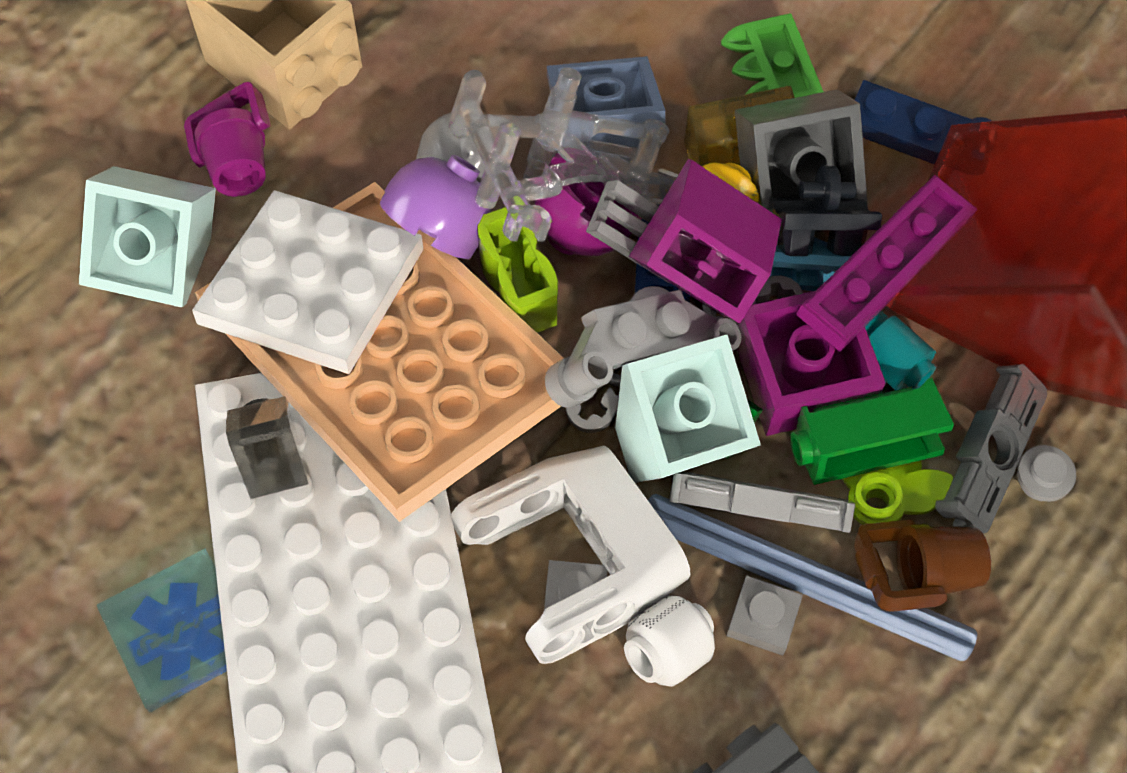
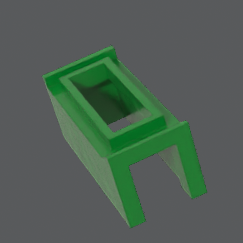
[790,378,954,485]

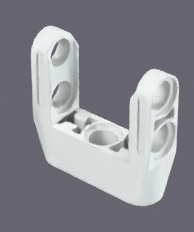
[451,446,690,664]

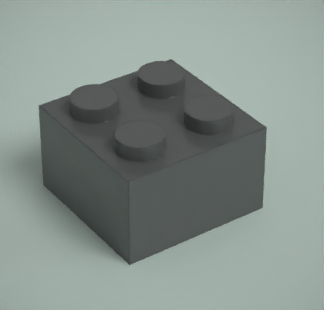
[735,89,868,210]

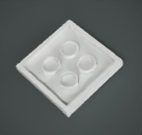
[192,190,424,374]

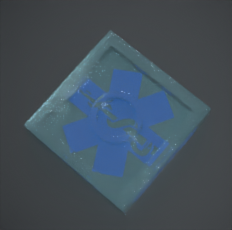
[96,549,227,712]

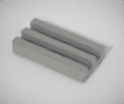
[586,180,670,283]

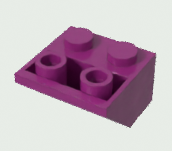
[628,159,782,324]

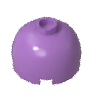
[380,155,492,259]

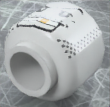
[624,595,715,687]

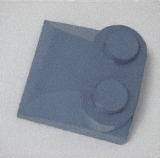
[546,56,665,157]

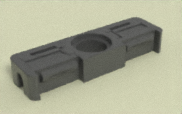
[936,364,1047,533]

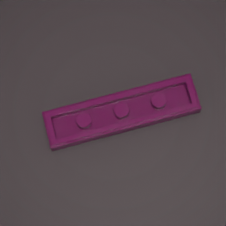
[796,175,977,352]

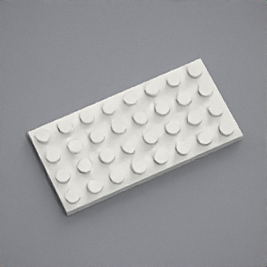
[195,373,502,773]

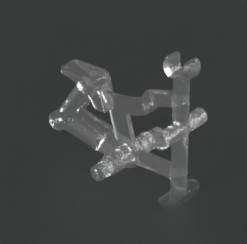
[448,68,677,242]

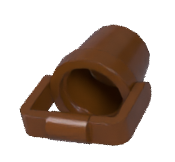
[854,520,991,612]

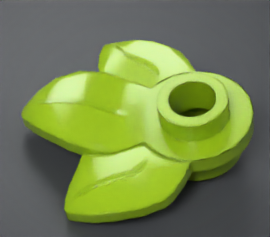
[842,461,953,525]

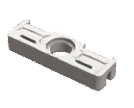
[669,471,855,533]

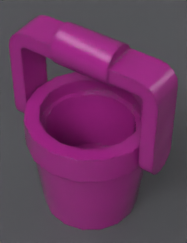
[184,82,271,197]

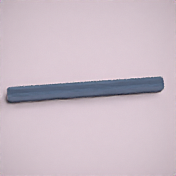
[648,494,977,661]

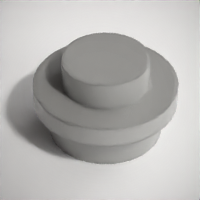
[1016,445,1076,502]

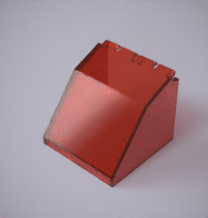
[887,109,1127,409]

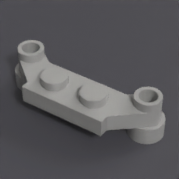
[545,290,741,408]

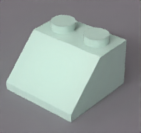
[79,166,216,307]

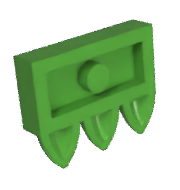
[721,13,824,106]

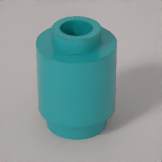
[865,311,936,390]

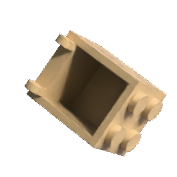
[186,0,362,130]

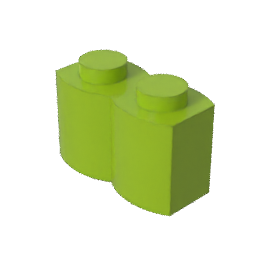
[478,204,558,333]

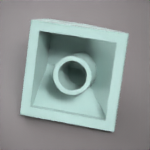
[615,335,761,483]

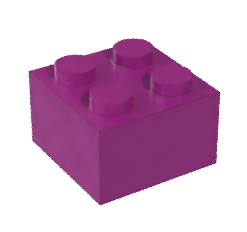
[736,291,886,436]

